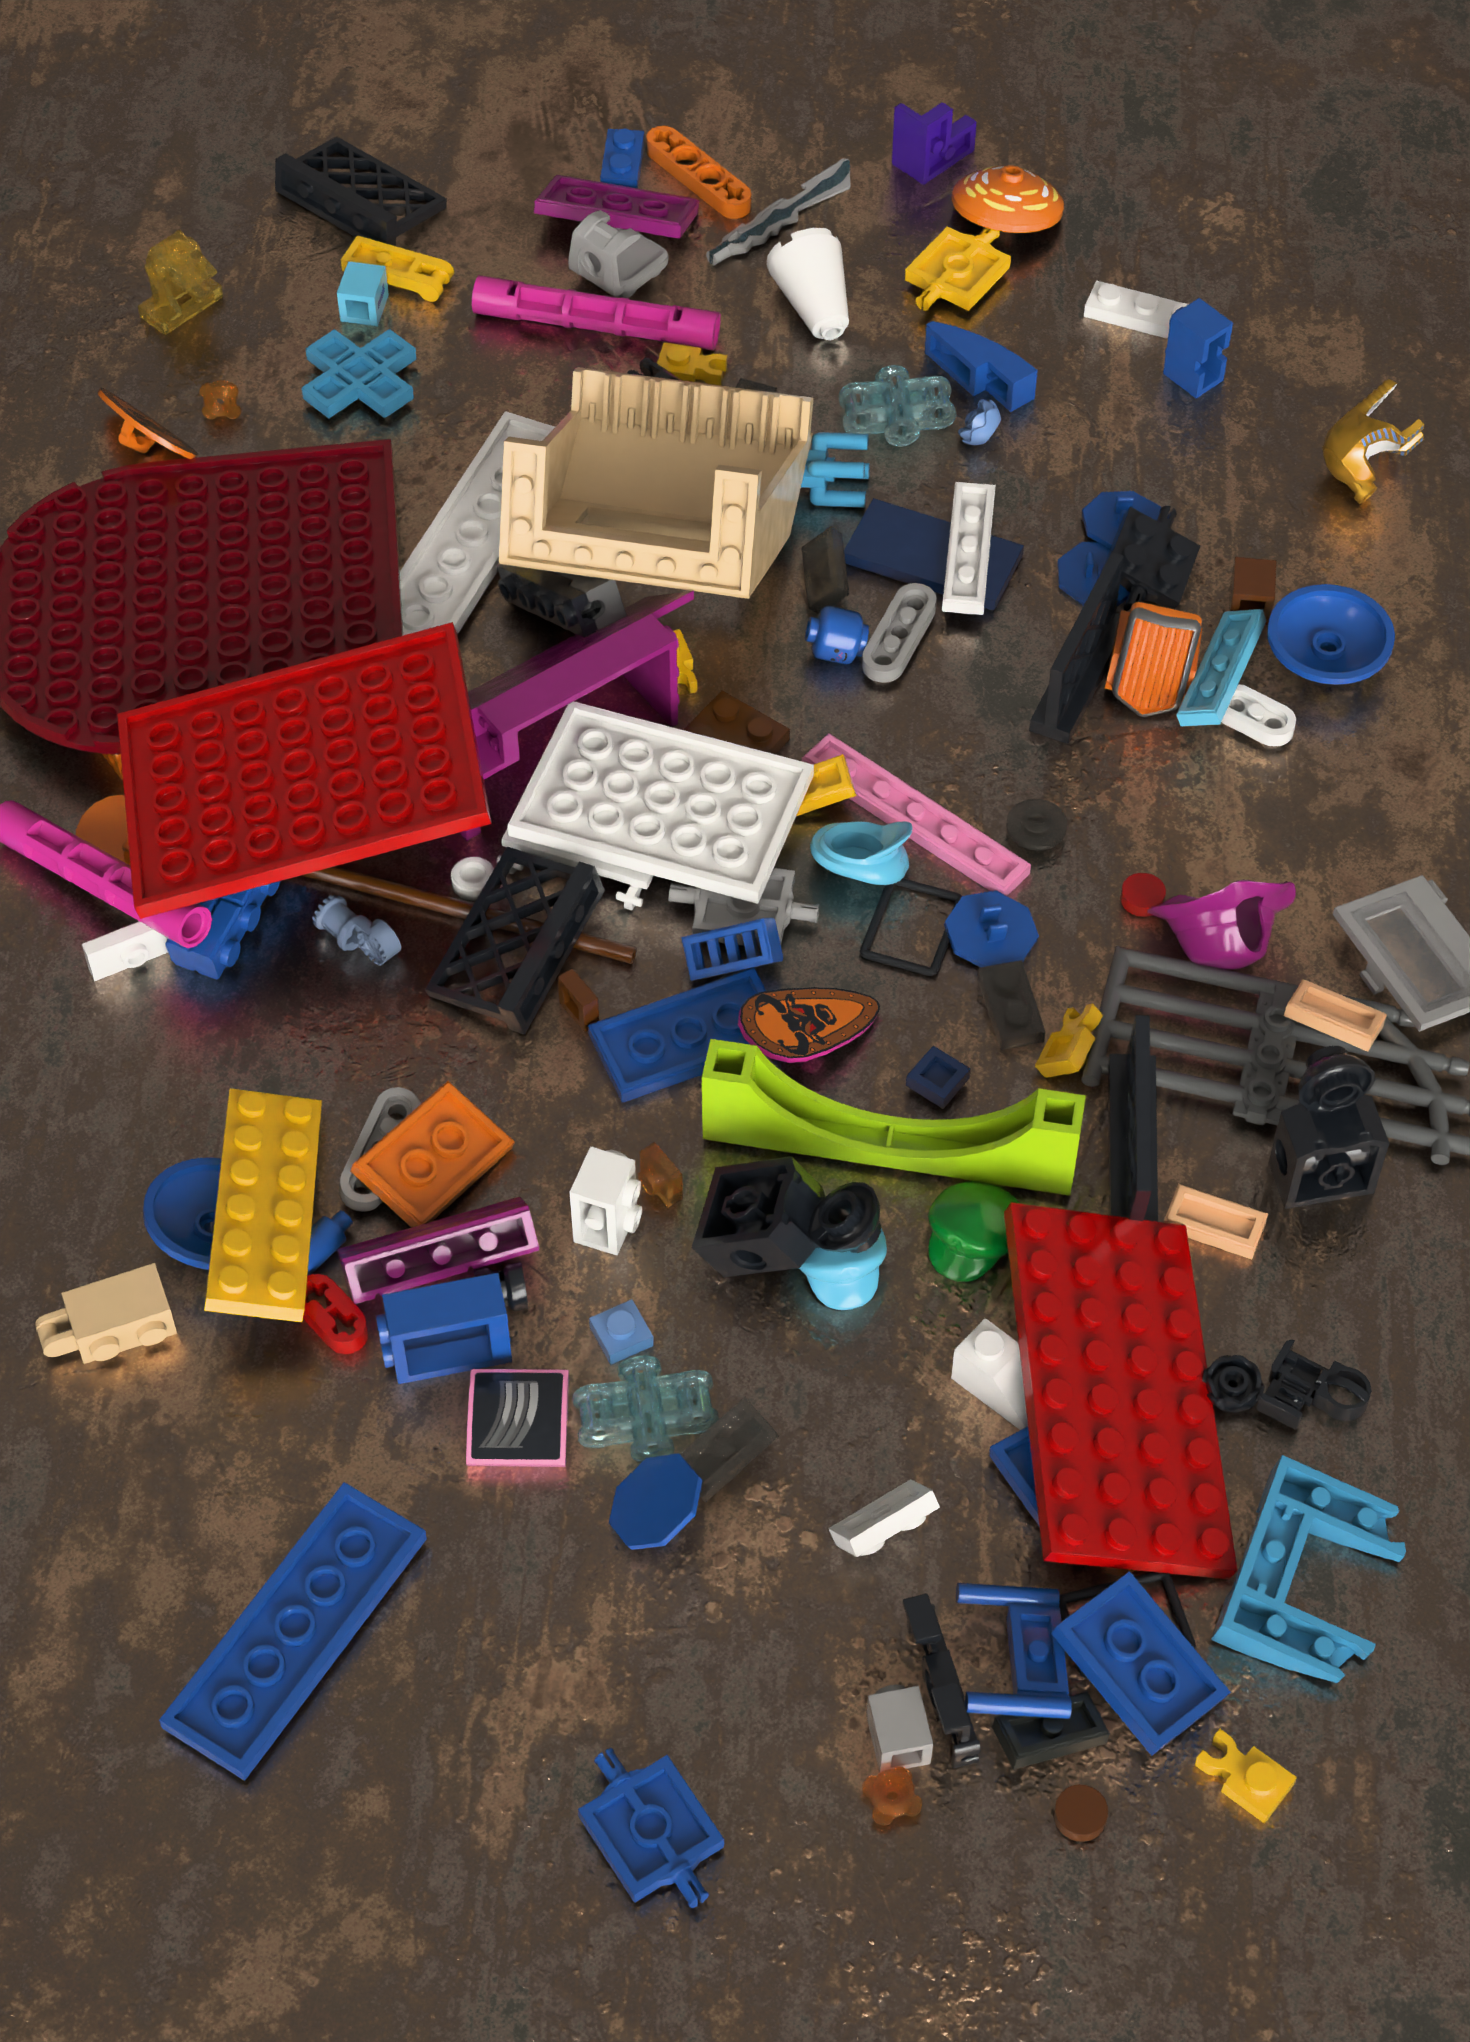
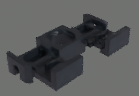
[902,1593,981,1769]

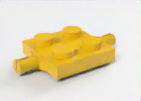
[905,226,1011,311]

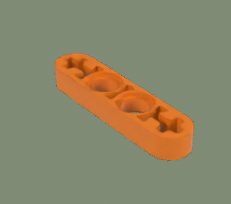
[646,126,752,219]

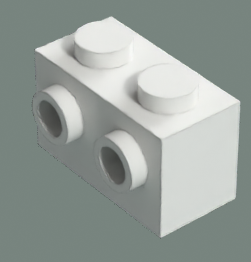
[570,1146,642,1256]

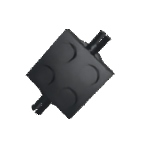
[1102,506,1200,611]

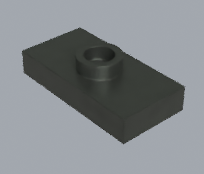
[992,1691,1110,1770]

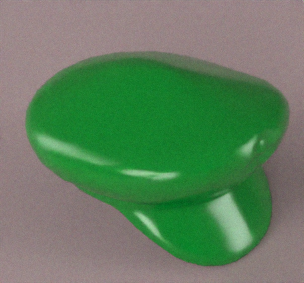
[928,1181,1020,1282]

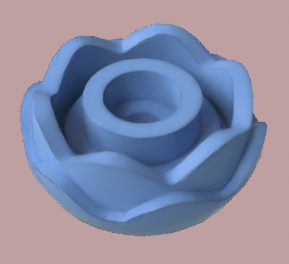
[958,399,1001,445]

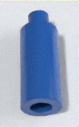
[307,1210,353,1276]

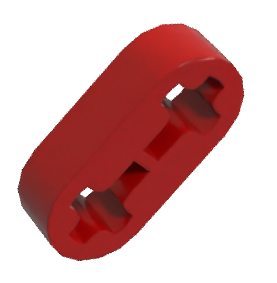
[303,1273,368,1354]

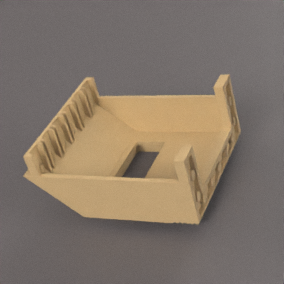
[499,367,813,599]

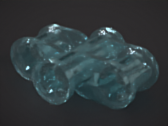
[838,365,957,447]
[572,1355,720,1462]

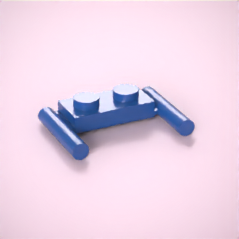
[956,1583,1072,1719]

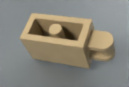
[35,1263,177,1364]

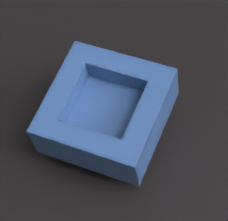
[589,1299,654,1365]

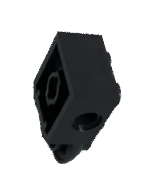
[1269,1046,1389,1209]
[692,1156,881,1277]

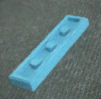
[1176,609,1266,726]

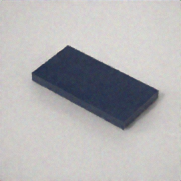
[842,498,1024,611]

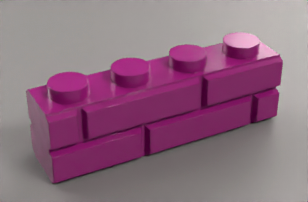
[337,1196,540,1304]

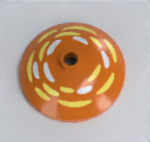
[952,165,1064,233]

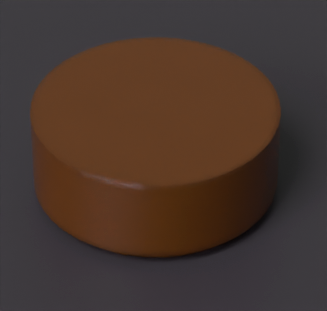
[1054,1784,1108,1842]

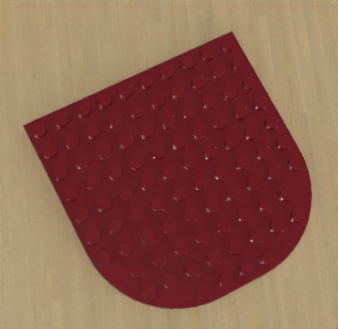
[0,439,403,755]

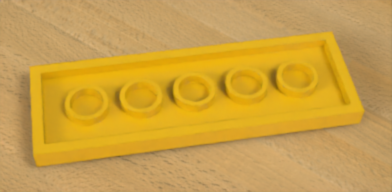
[204,1088,322,1322]

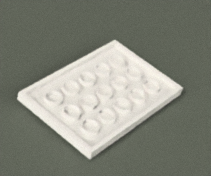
[508,701,814,904]

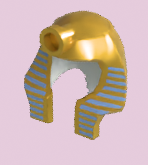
[1322,379,1425,504]

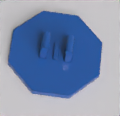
[1082,491,1161,549]
[1057,542,1129,607]
[944,891,1039,971]
[609,1453,703,1550]

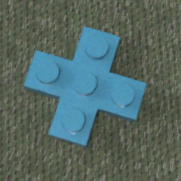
[301,329,417,418]

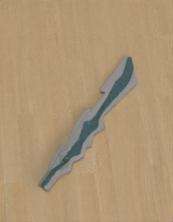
[706,159,850,265]

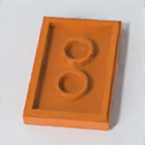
[350,1081,515,1228]

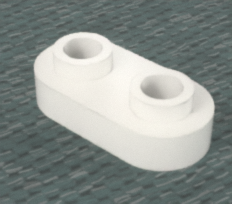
[1222,684,1296,746]

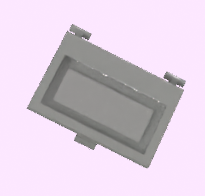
[1332,875,1470,1032]

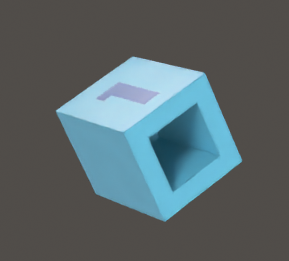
[337,261,389,326]

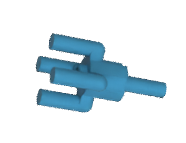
[801,432,870,508]

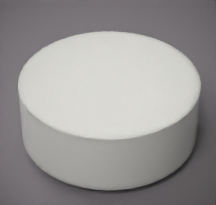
[451,857,494,901]

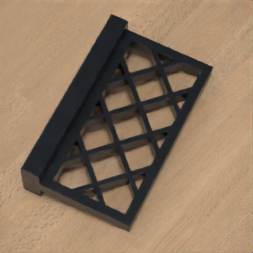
[275,136,447,246]
[1029,552,1124,744]
[425,847,605,1035]
[1108,1015,1158,1222]

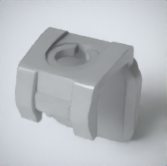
[568,210,669,298]

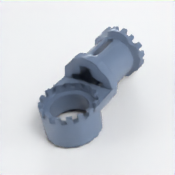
[312,895,401,966]

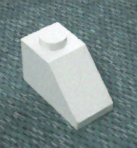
[951,1318,1028,1430]

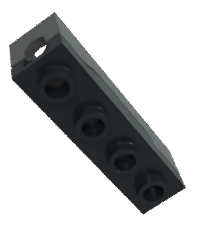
[496,564,627,638]

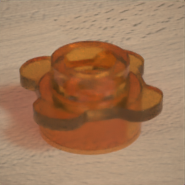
[199,380,241,420]
[862,1767,922,1826]

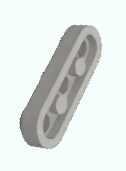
[862,583,937,683]
[339,1087,421,1212]

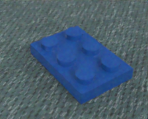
[1051,1571,1231,1756]

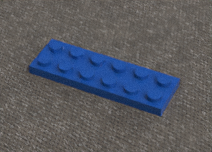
[159,1482,427,1781]

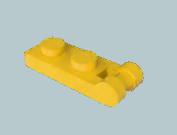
[341,235,455,302]

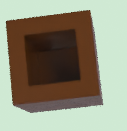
[1229,557,1277,625]

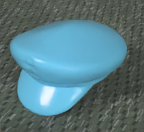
[810,821,913,885]
[799,1228,887,1311]

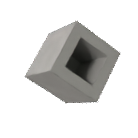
[866,1685,933,1774]

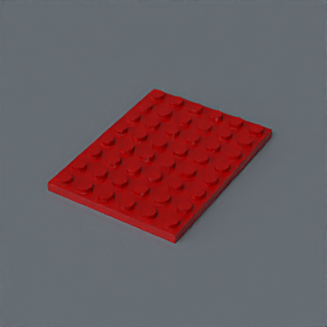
[117,622,492,919]

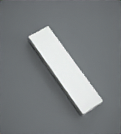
[942,482,996,615]

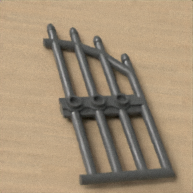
[1081,946,1470,1165]

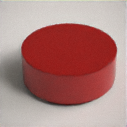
[1120,873,1166,917]

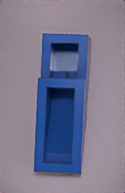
[925,321,1038,412]

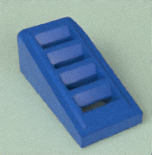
[681,918,783,981]

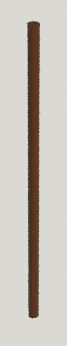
[301,866,637,964]

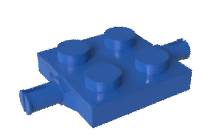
[578,1748,724,1908]

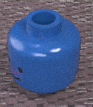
[805,606,869,664]

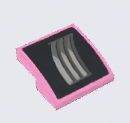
[466,1369,569,1467]

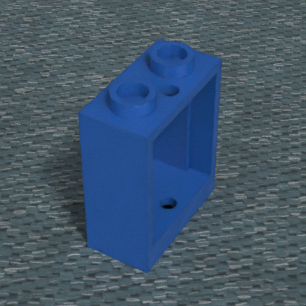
[376,1273,513,1385]

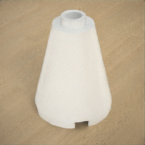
[767,228,849,340]

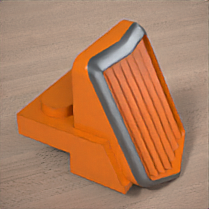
[1105,602,1203,717]

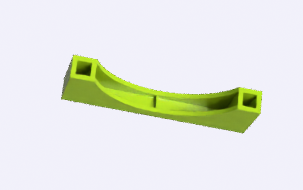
[702,1039,1086,1196]

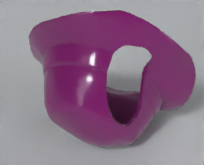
[1147,879,1296,970]

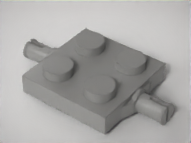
[668,868,820,948]

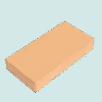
[1284,979,1387,1052]
[1164,1184,1268,1259]

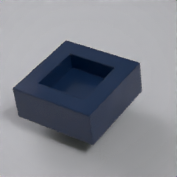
[906,1046,971,1109]

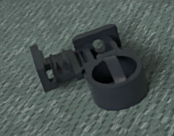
[1256,1340,1372,1430]

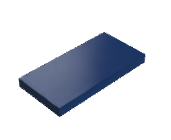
[588,968,766,1103]

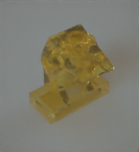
[138,229,223,335]

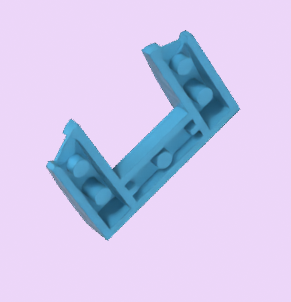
[1211,1455,1406,1683]

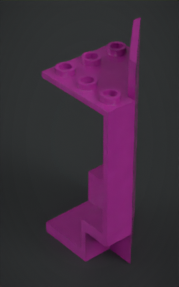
[459,590,694,841]

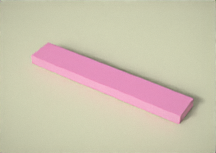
[802,733,1031,896]

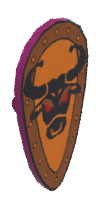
[738,987,880,1063]

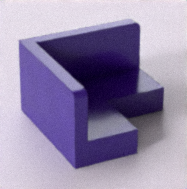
[892,102,977,185]

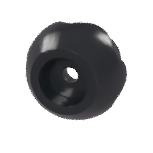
[1202,1355,1264,1413]

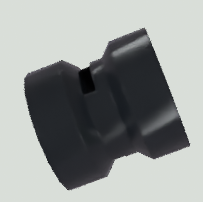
[473,1261,528,1311]

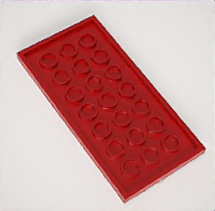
[1004,1202,1238,1580]

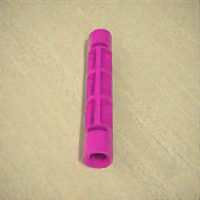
[472,275,721,351]
[0,800,212,948]

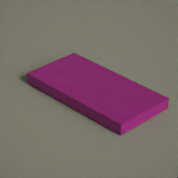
[534,175,699,239]

